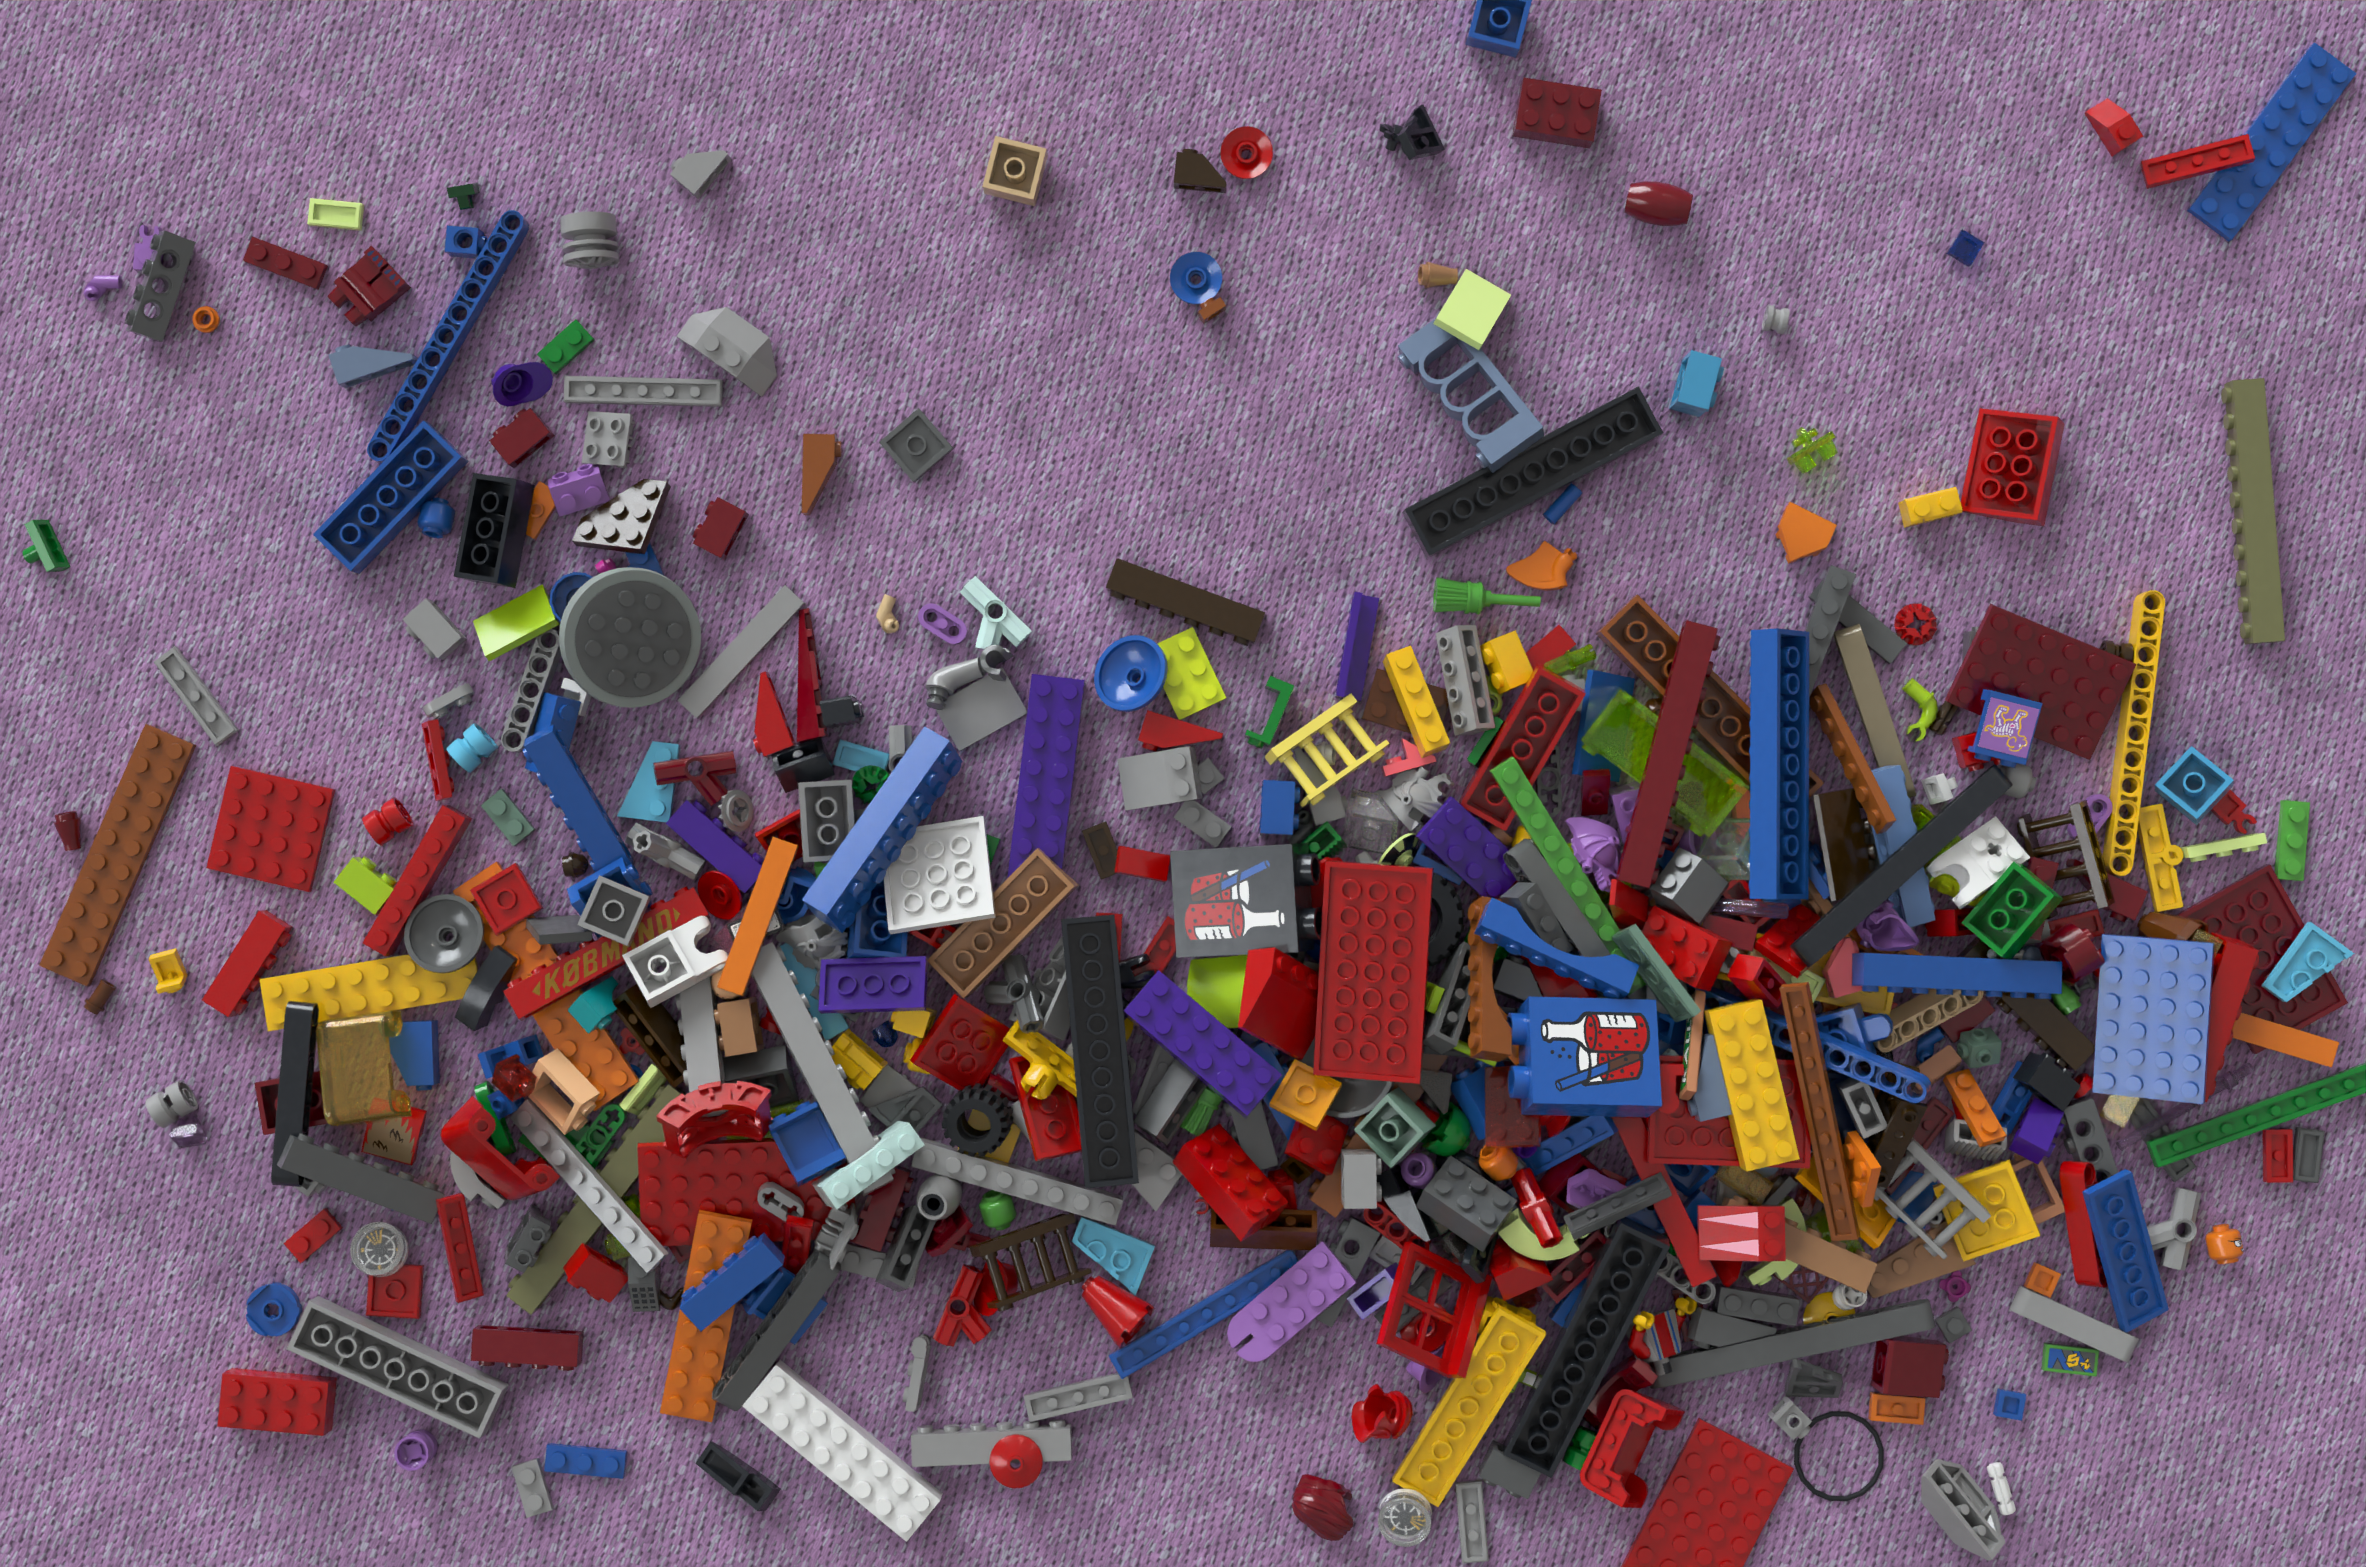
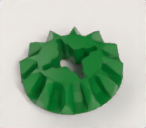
[852,765,890,804]

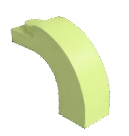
[1744,1195,1806,1286]
[1498,1208,1590,1260]

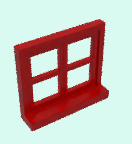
[1376,1242,1492,1378]

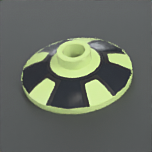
[1378,832,1419,866]

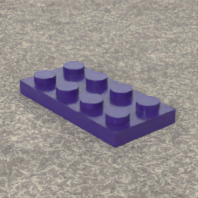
[1415,797,1516,899]
[818,956,928,1014]

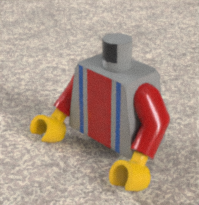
[1626,1297,1697,1376]

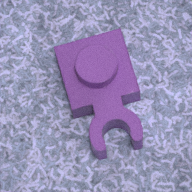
[133,225,164,271]

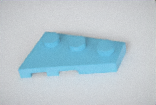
[2261,922,2355,1002]
[1072,1216,1155,1296]

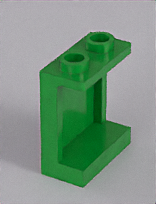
[1244,676,1294,749]

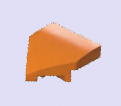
[1775,502,1837,564]

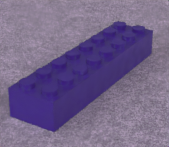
[1007,674,1085,878]

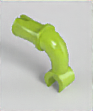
[1902,678,1938,741]

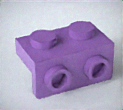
[548,464,610,517]
[1567,1169,1627,1209]

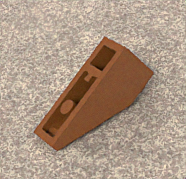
[801,434,842,516]

